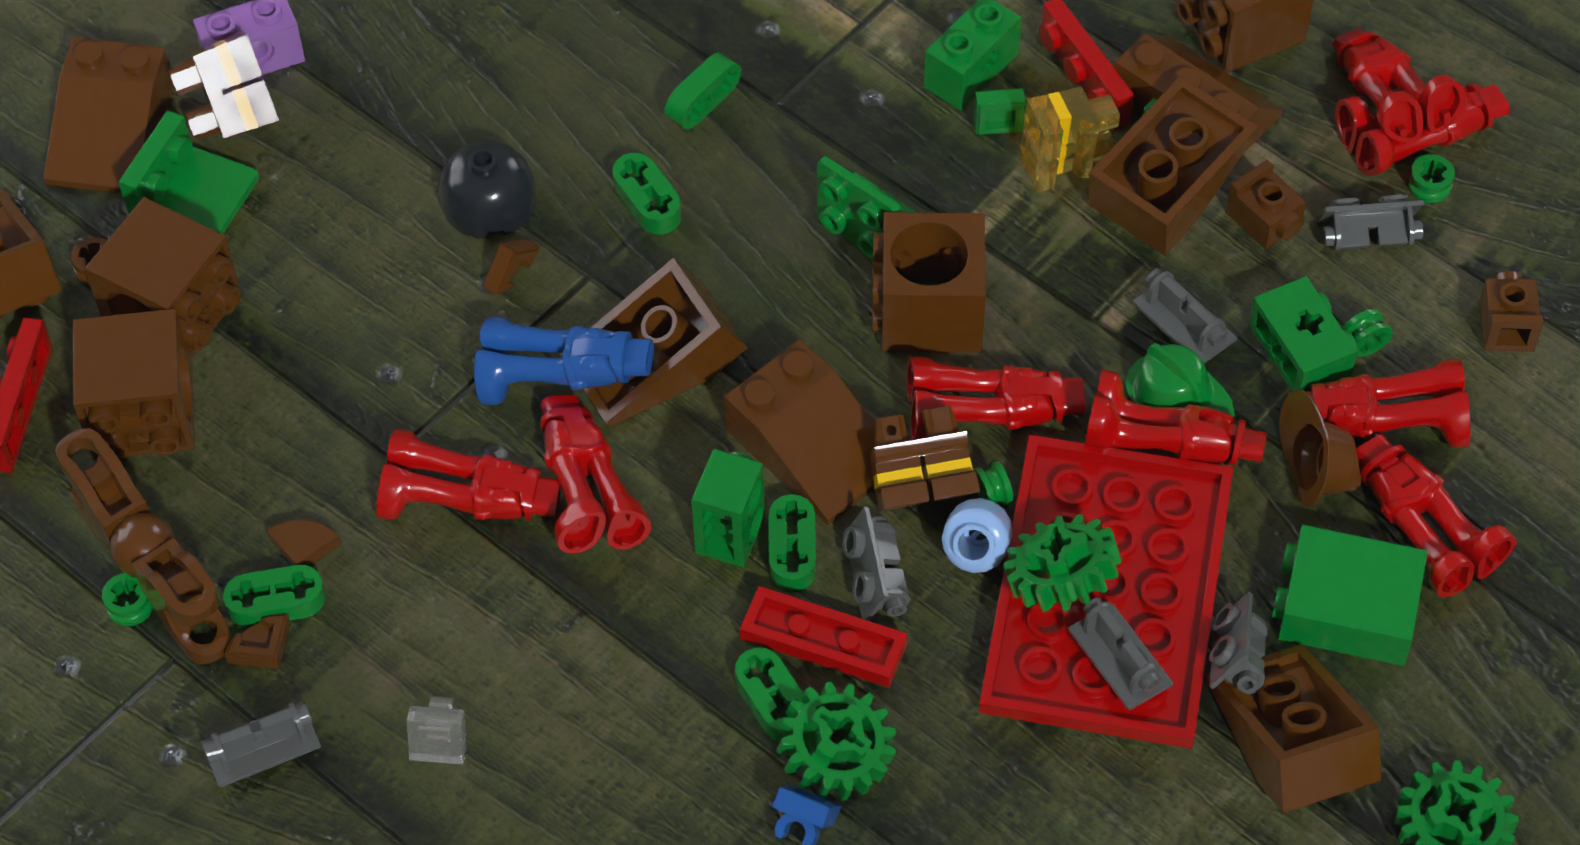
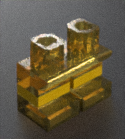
[1019,86,1120,193]

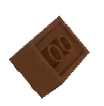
[44,37,174,194]
[1088,76,1258,256]
[0,189,62,319]
[560,257,748,427]
[724,339,876,525]
[1207,644,1381,813]

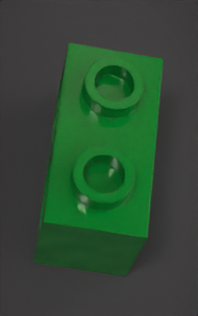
[691,449,765,568]

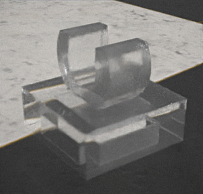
[407,696,466,765]

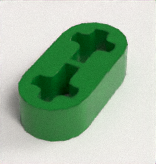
[664,52,741,130]
[612,153,681,235]
[768,494,816,592]
[223,565,326,627]
[735,648,804,742]

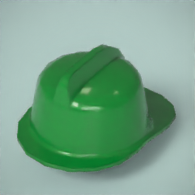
[1125,343,1235,417]

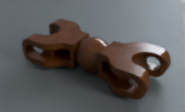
[56,428,232,664]

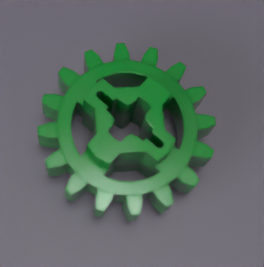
[1004,515,1122,612]
[777,682,896,801]
[1394,760,1519,845]

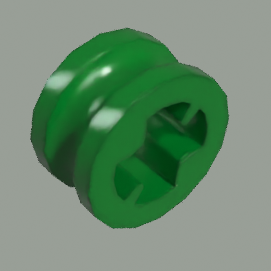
[1408,154,1455,203]
[1342,309,1393,357]
[973,460,1014,506]
[102,573,153,626]

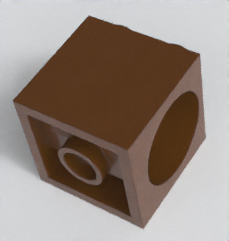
[1176,0,1313,72]
[85,197,241,358]
[872,212,986,353]
[73,309,195,460]

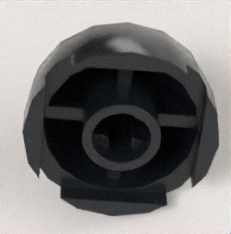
[439,140,536,239]

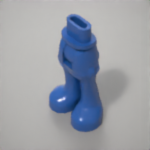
[474,316,654,405]

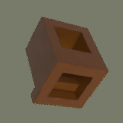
[1226,160,1306,250]
[1479,271,1544,352]

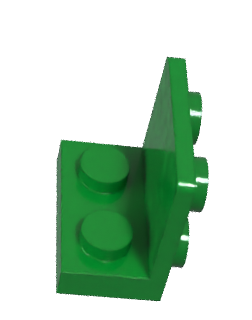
[119,111,259,235]
[817,156,917,260]

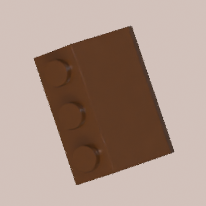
[1114,33,1283,151]

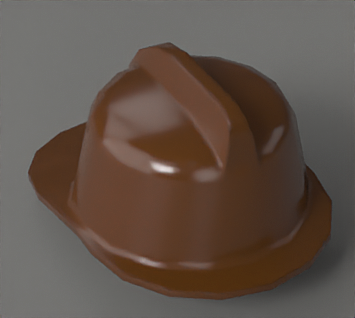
[1279,390,1362,507]

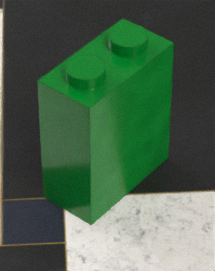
[1272,525,1428,666]

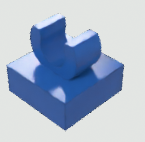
[772,785,842,845]

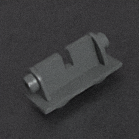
[1317,194,1424,250]
[1132,268,1237,364]
[842,507,910,621]
[1209,592,1267,694]
[1068,597,1174,711]
[201,702,322,788]

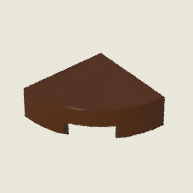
[483,238,540,295]
[267,520,341,566]
[225,614,291,669]

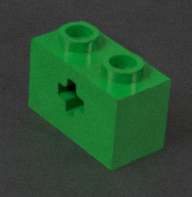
[924,0,1022,111]
[1248,276,1358,391]

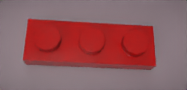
[1039,0,1134,131]
[0,318,53,473]
[740,586,908,688]

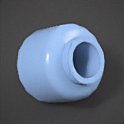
[942,498,1012,573]

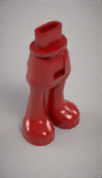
[1332,29,1466,143]
[1335,83,1510,176]
[907,356,1086,441]
[1288,359,1471,448]
[1085,369,1267,465]
[540,395,651,554]
[376,428,562,521]
[1356,434,1517,597]

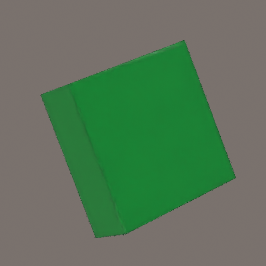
[974,88,1025,135]

